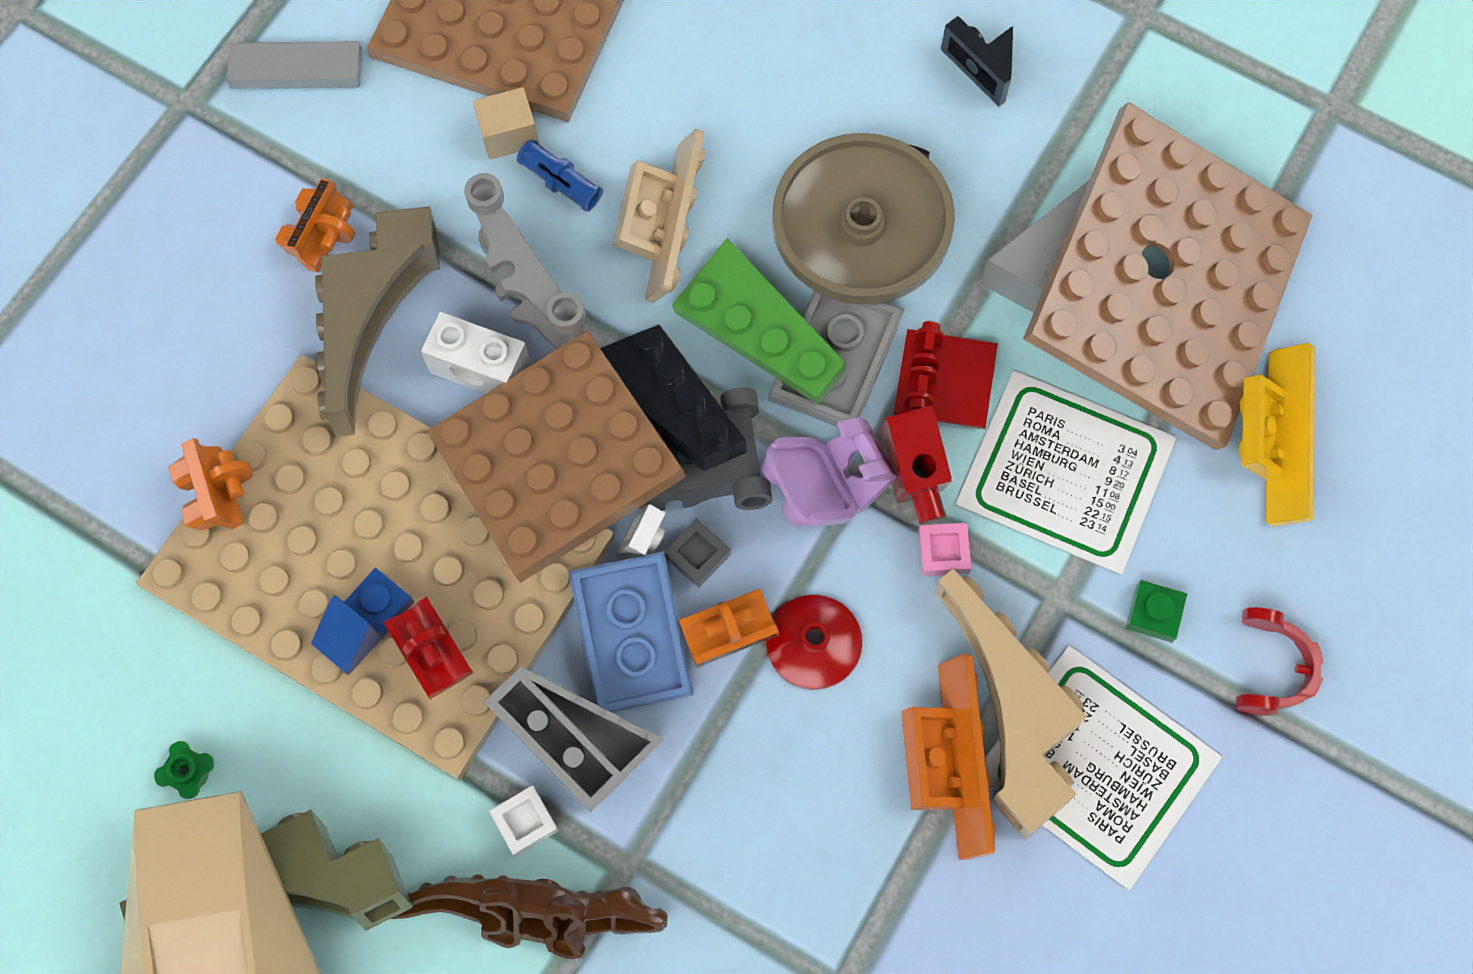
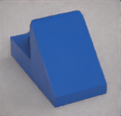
[311,567,414,676]

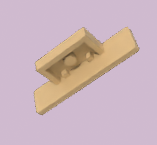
[613,129,705,303]

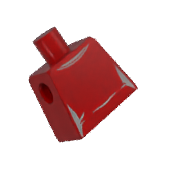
[875,405,952,524]

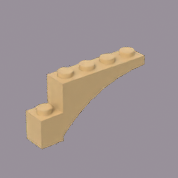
[935,568,1087,840]

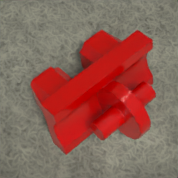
[383,596,473,700]

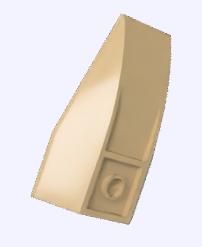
[120,791,322,974]

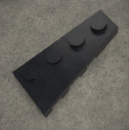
[600,324,747,471]

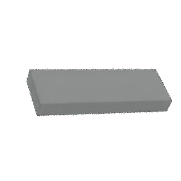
[226,41,362,89]

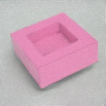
[918,523,972,576]

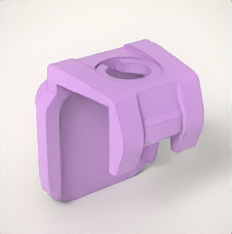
[761,417,897,527]

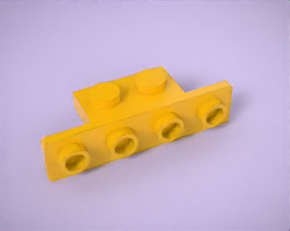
[1239,343,1315,527]

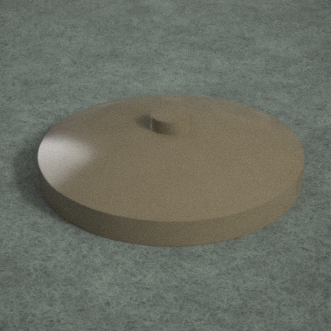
[772,133,955,304]

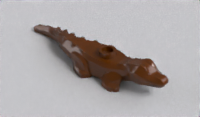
[391,874,668,959]

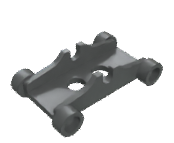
[639,387,773,511]

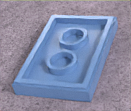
[569,552,694,712]

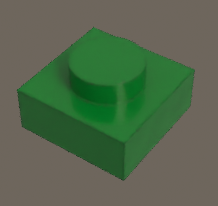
[1126,580,1187,643]

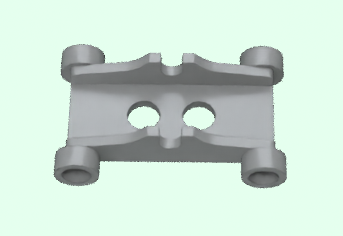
[464,173,586,350]

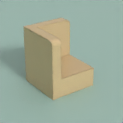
[473,87,539,159]

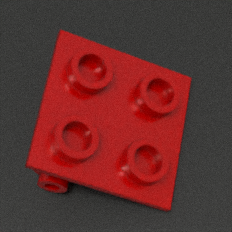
[893,321,998,430]

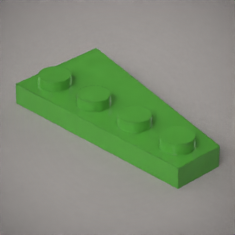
[672,238,847,405]

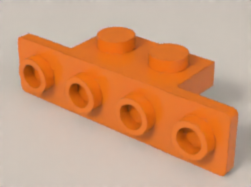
[901,654,995,860]

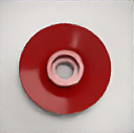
[766,595,862,690]

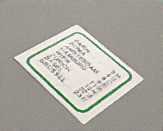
[955,370,1177,575]
[985,645,1223,891]

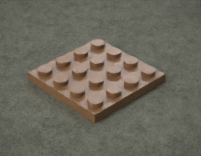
[427,330,686,583]

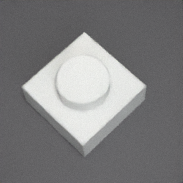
[617,504,666,559]
[489,785,559,857]

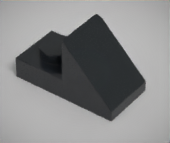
[940,16,1013,107]

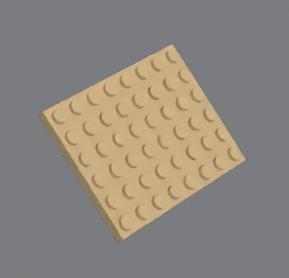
[136,354,615,781]

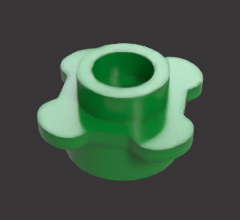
[154,741,214,799]

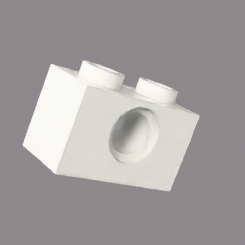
[420,312,532,394]

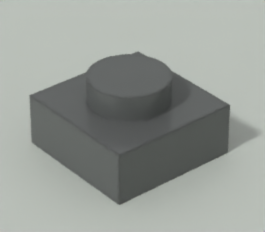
[663,518,731,588]

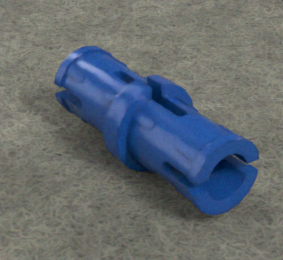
[516,139,603,212]

